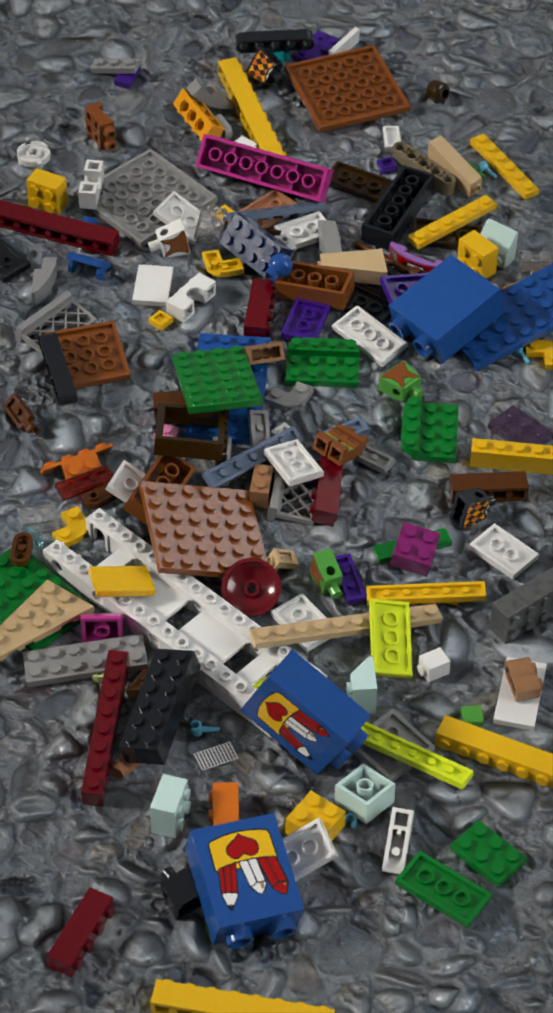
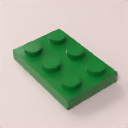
[449,820,527,888]

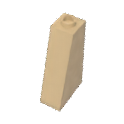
[428,135,482,198]
[317,249,388,285]

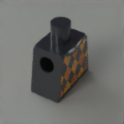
[246,47,284,84]
[449,488,496,531]

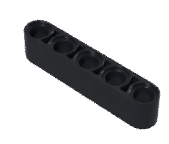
[235,29,314,53]
[38,332,78,407]

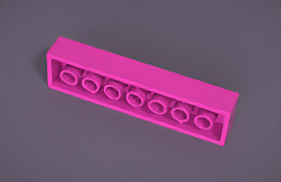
[196,134,334,202]

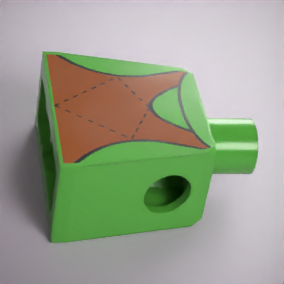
[379,360,424,402]
[310,548,343,599]

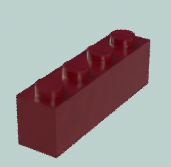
[244,278,276,337]
[309,455,343,526]
[47,887,115,978]

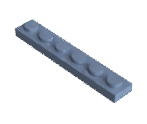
[225,201,327,222]
[202,426,304,488]

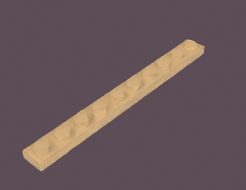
[248,604,443,649]

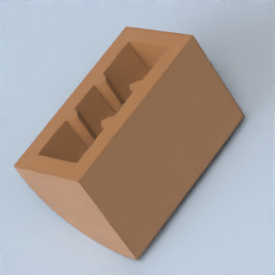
[244,341,285,365]

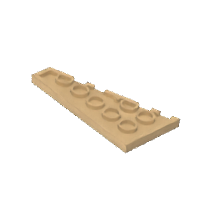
[0,580,94,661]

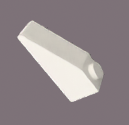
[382,807,415,874]

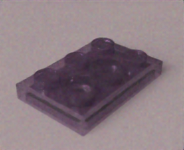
[488,405,553,445]

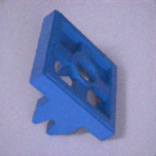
[67,252,111,280]

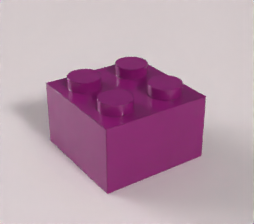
[390,522,441,577]

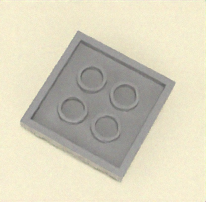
[355,709,435,782]

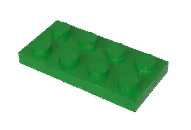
[395,851,492,929]

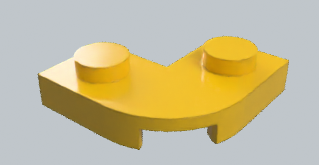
[202,249,244,278]
[524,340,553,370]
[52,506,87,547]

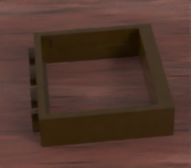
[153,403,228,461]

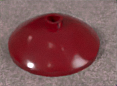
[222,558,281,617]

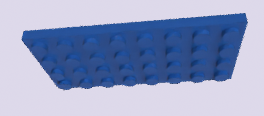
[460,264,553,371]
[185,333,271,445]

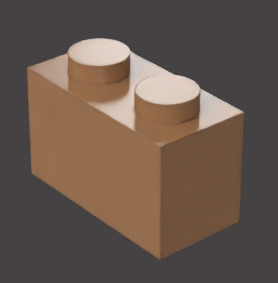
[250,464,274,509]

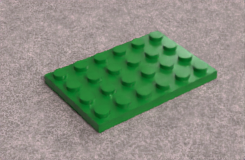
[172,346,263,414]
[0,547,95,651]

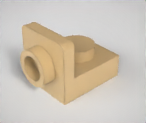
[266,548,299,571]

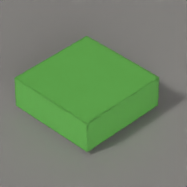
[460,705,484,726]

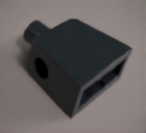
[161,867,201,921]

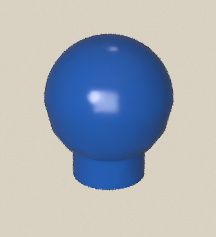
[265,253,293,282]

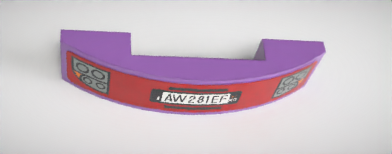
[389,241,442,273]

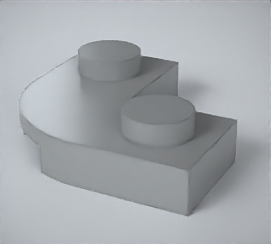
[265,381,314,411]

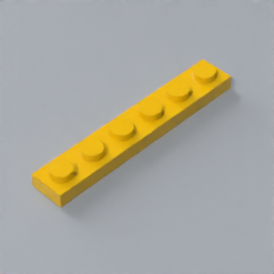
[470,133,539,200]
[407,195,497,250]
[366,581,486,606]

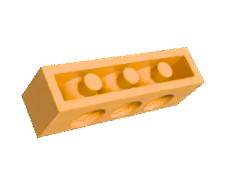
[173,88,225,142]

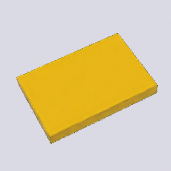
[88,566,156,597]

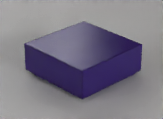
[377,157,398,175]

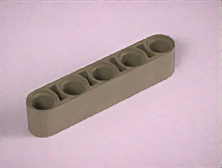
[393,141,456,196]

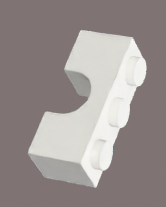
[78,159,104,209]
[166,273,216,323]

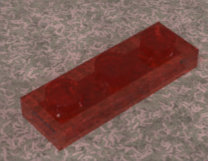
[55,465,114,501]

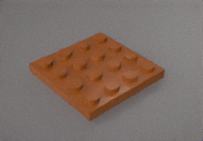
[44,320,131,389]

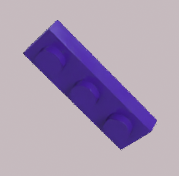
[335,554,367,605]

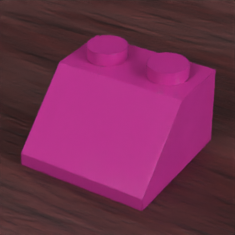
[81,613,123,643]

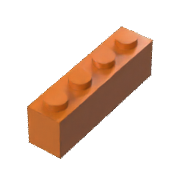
[209,782,239,826]

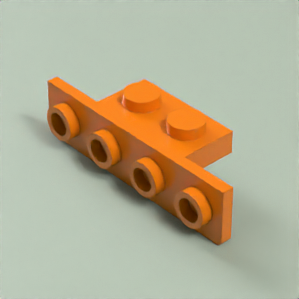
[40,442,113,483]

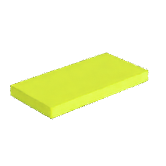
[369,598,413,679]

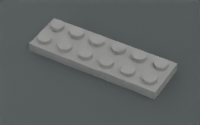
[23,634,148,688]

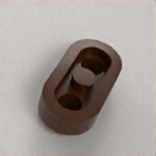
[84,482,117,510]
[10,532,33,567]

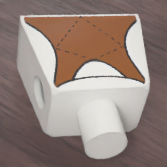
[148,218,191,258]

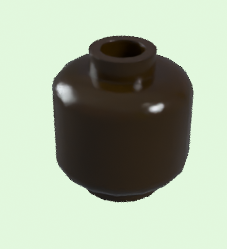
[426,80,450,103]

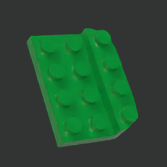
[285,337,360,388]
[400,397,459,463]

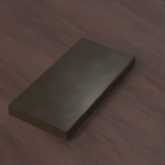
[329,161,393,203]
[409,217,482,250]

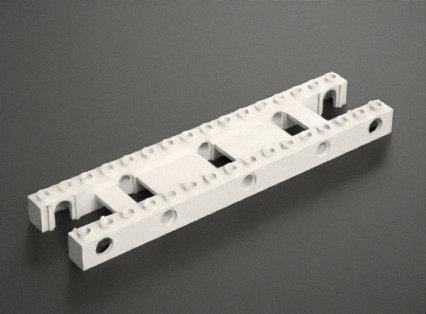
[43,508,328,738]

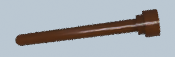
[354,240,424,274]

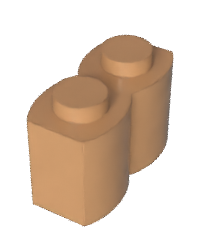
[504,657,543,702]

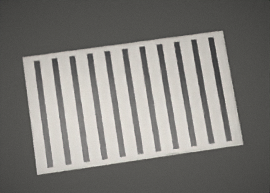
[194,742,239,771]

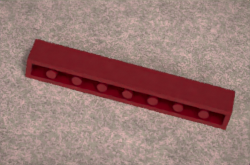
[0,200,120,257]
[81,650,130,807]

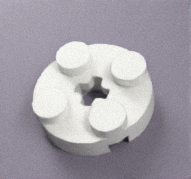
[17,141,51,169]

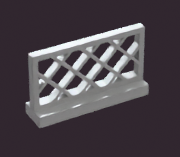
[16,290,97,355]
[266,469,315,525]

